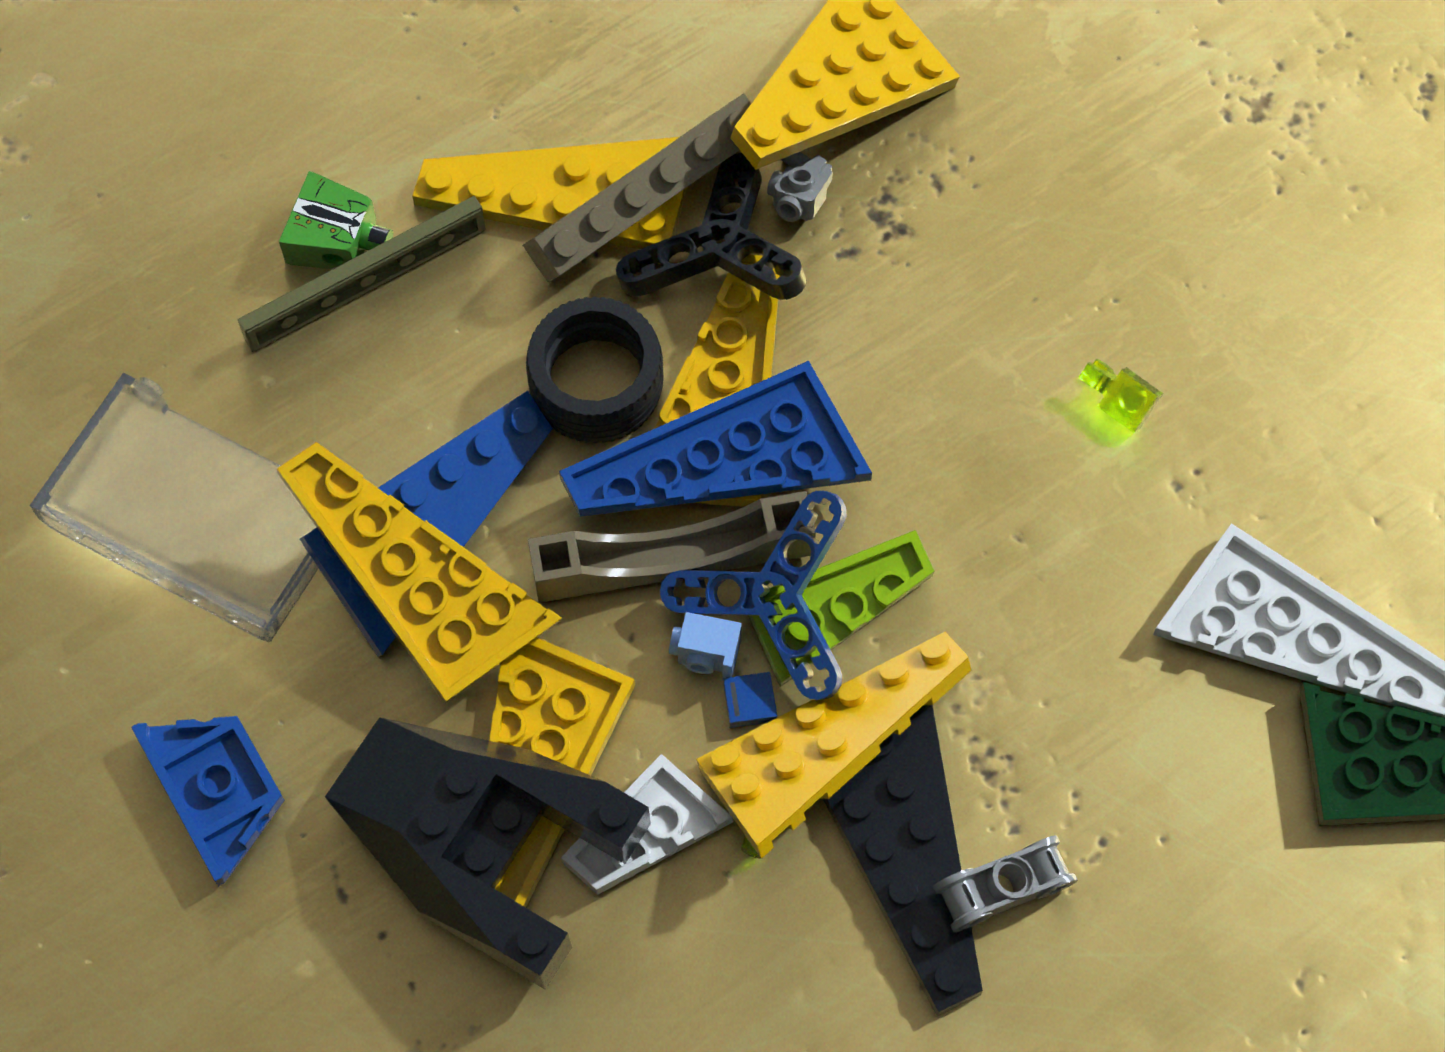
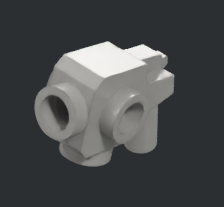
[767,152,833,222]

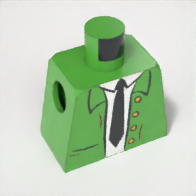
[279,171,393,269]

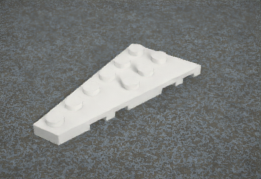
[1153,523,1445,718]

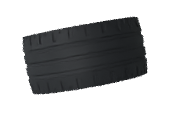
[526,297,664,443]

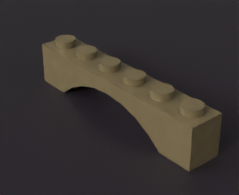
[522,94,751,282]
[528,491,816,603]

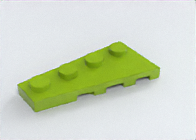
[749,530,935,687]

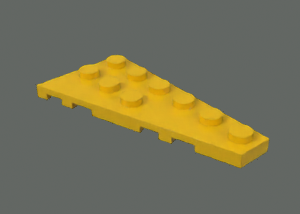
[412,137,687,249]
[654,255,780,507]
[696,631,972,859]

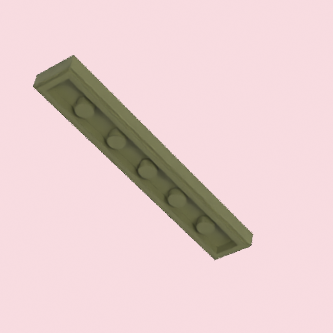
[237,196,486,352]

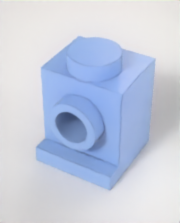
[669,612,742,681]

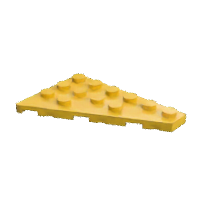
[730,0,960,169]

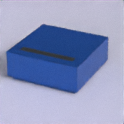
[723,672,777,728]

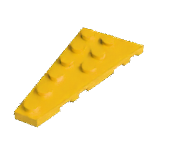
[277,442,562,703]
[489,638,635,907]

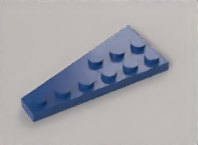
[559,361,872,517]
[299,390,553,657]

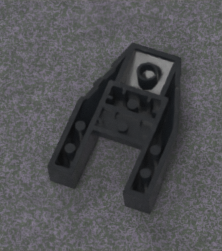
[325,717,651,989]

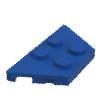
[131,716,285,887]

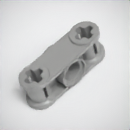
[933,835,1078,933]

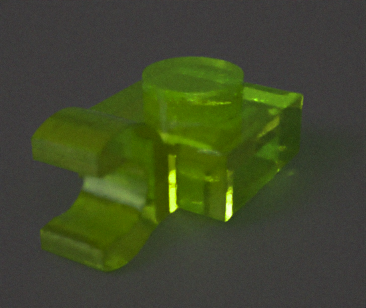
[1079,359,1163,433]

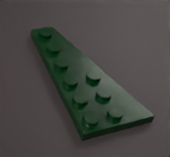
[1299,682,1445,826]

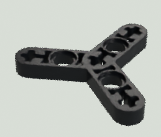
[616,153,807,300]

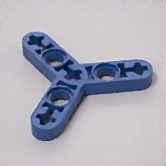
[660,490,847,700]

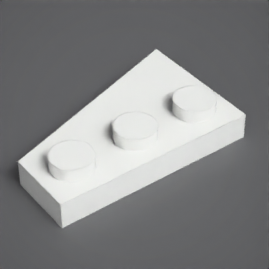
[561,754,733,895]

